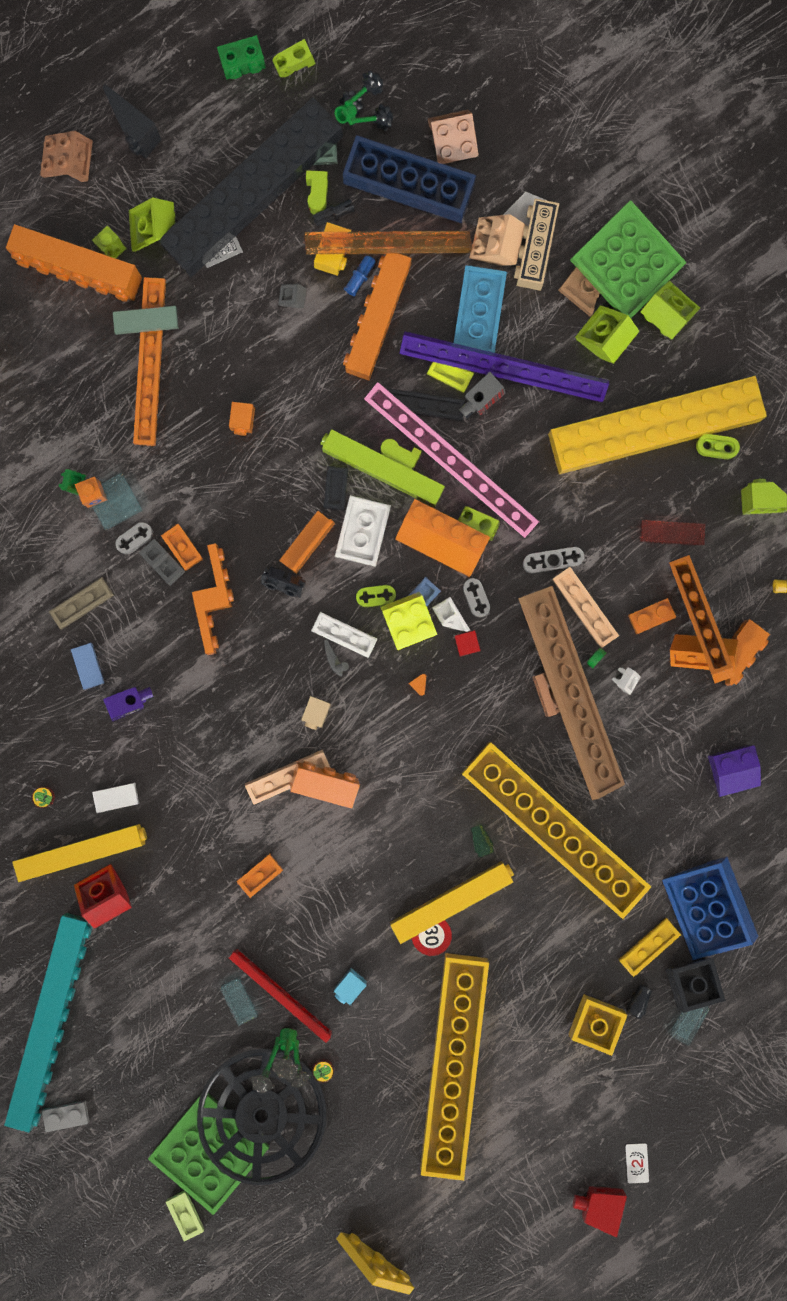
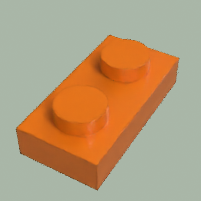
[161,524,203,571]
[628,598,676,634]
[237,854,283,898]

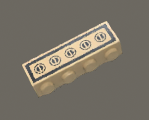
[514,198,559,291]

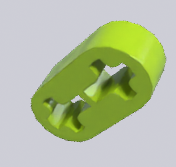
[356,585,396,607]

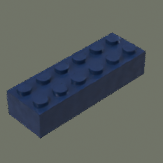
[343,135,476,223]

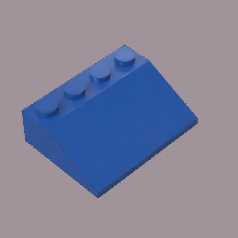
[662,857,758,960]

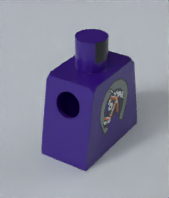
[103,687,154,721]

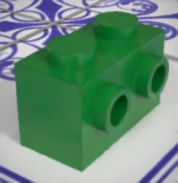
[217,35,266,80]

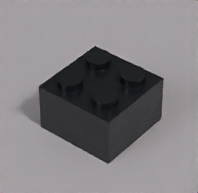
[666,957,726,1013]

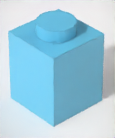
[334,968,367,1005]

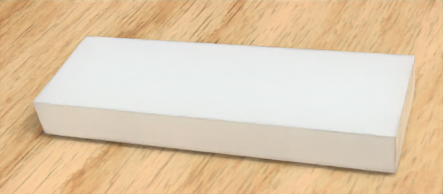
[311,612,377,658]

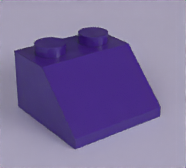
[708,745,761,797]

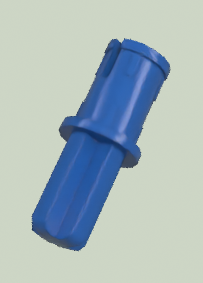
[344,255,376,296]

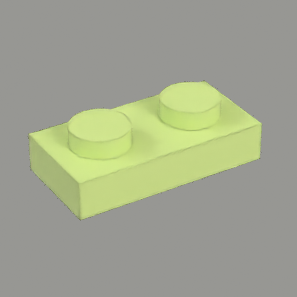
[166,1191,205,1241]

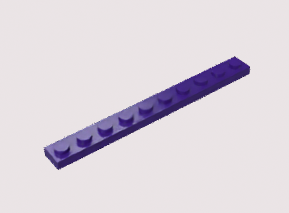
[400,331,609,402]

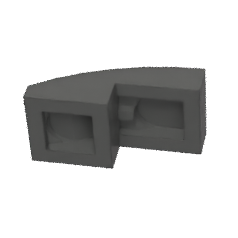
[139,539,185,586]

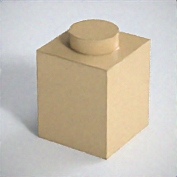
[302,696,331,730]

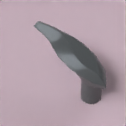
[324,639,349,677]

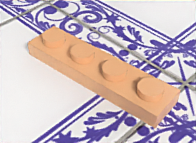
[552,567,619,648]
[245,750,331,804]

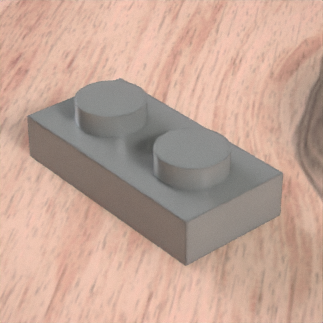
[42,1100,90,1132]

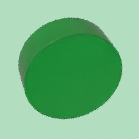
[587,648,606,669]

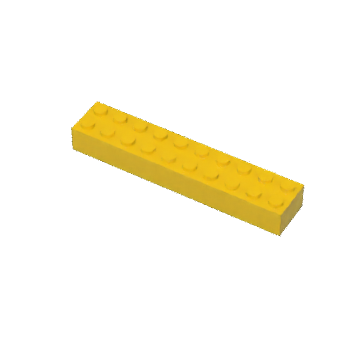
[548,376,767,474]
[461,742,651,919]
[420,953,489,1181]

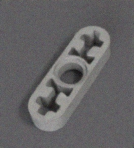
[523,547,584,573]

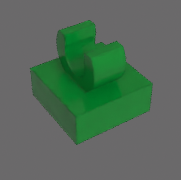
[59,469,86,495]

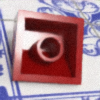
[74,864,132,929]

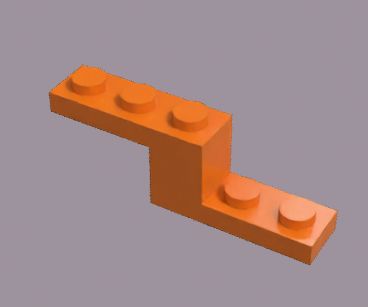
[192,544,234,655]

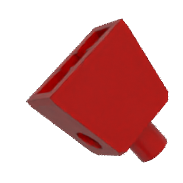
[573,1186,627,1237]

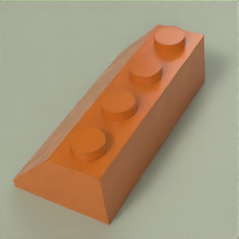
[395,499,490,577]

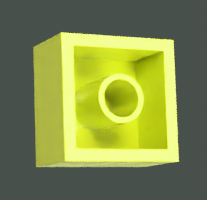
[380,592,437,650]

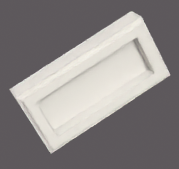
[92,783,139,813]

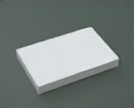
[335,495,391,567]

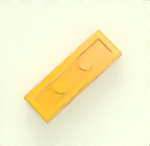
[619,918,681,977]

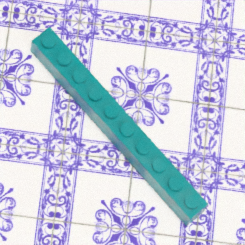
[4,913,92,1133]

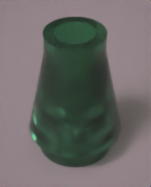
[471,825,495,858]

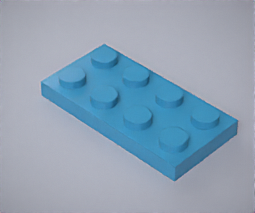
[454,266,507,353]

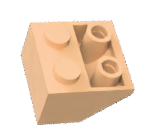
[469,214,526,266]

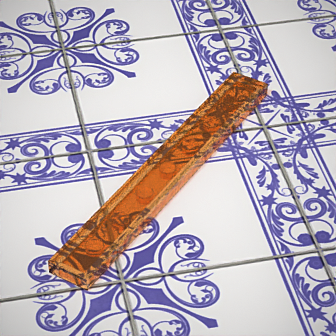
[304,231,473,254]

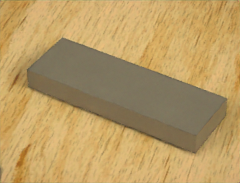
[49,577,114,630]

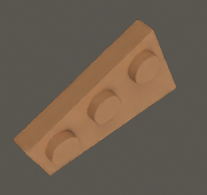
[558,267,600,316]

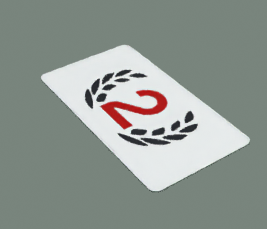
[626,1144,649,1183]

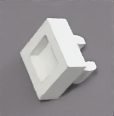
[612,667,641,695]

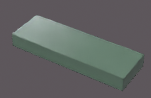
[113,306,179,335]

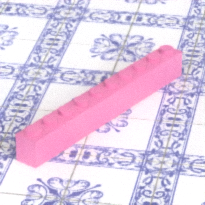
[364,383,539,538]

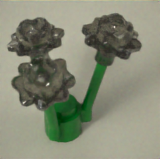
[249,1028,311,1093]

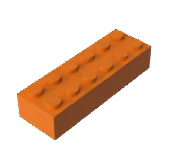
[6,224,142,302]

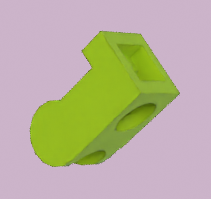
[273,39,316,77]
[306,171,328,214]
[381,439,422,470]
[458,506,500,541]

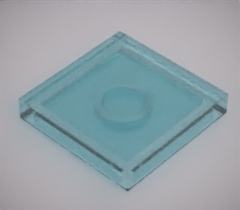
[92,473,143,531]

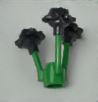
[334,70,394,131]

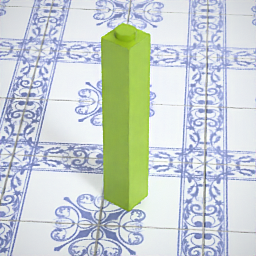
[321,429,445,508]

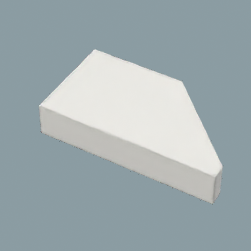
[432,597,470,632]

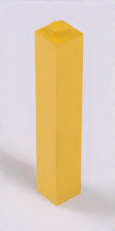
[13,824,147,882]
[390,861,514,944]

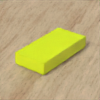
[427,362,474,393]

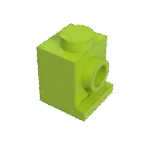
[92,226,126,259]

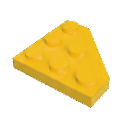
[336,1232,415,1294]

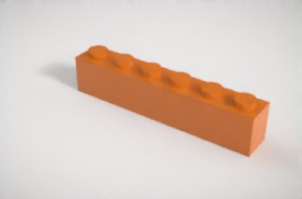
[343,250,411,381]
[669,555,736,683]

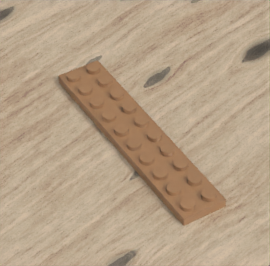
[518,586,625,800]

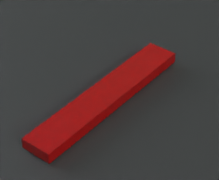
[229,949,332,1043]

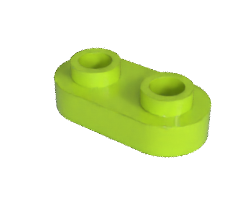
[696,434,740,459]

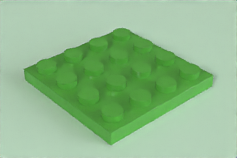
[570,200,686,318]
[148,1094,270,1215]

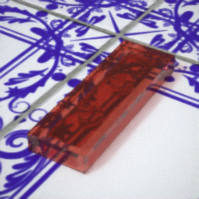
[640,520,705,546]

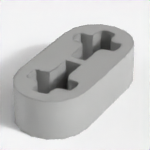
[116,523,153,554]
[463,578,490,618]

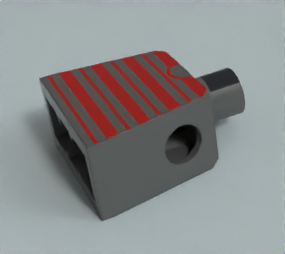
[459,372,505,419]

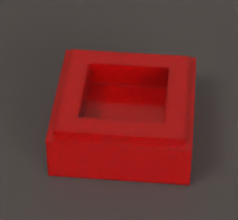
[454,631,480,656]

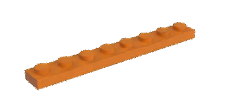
[133,277,166,446]

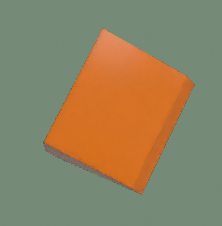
[408,674,427,696]

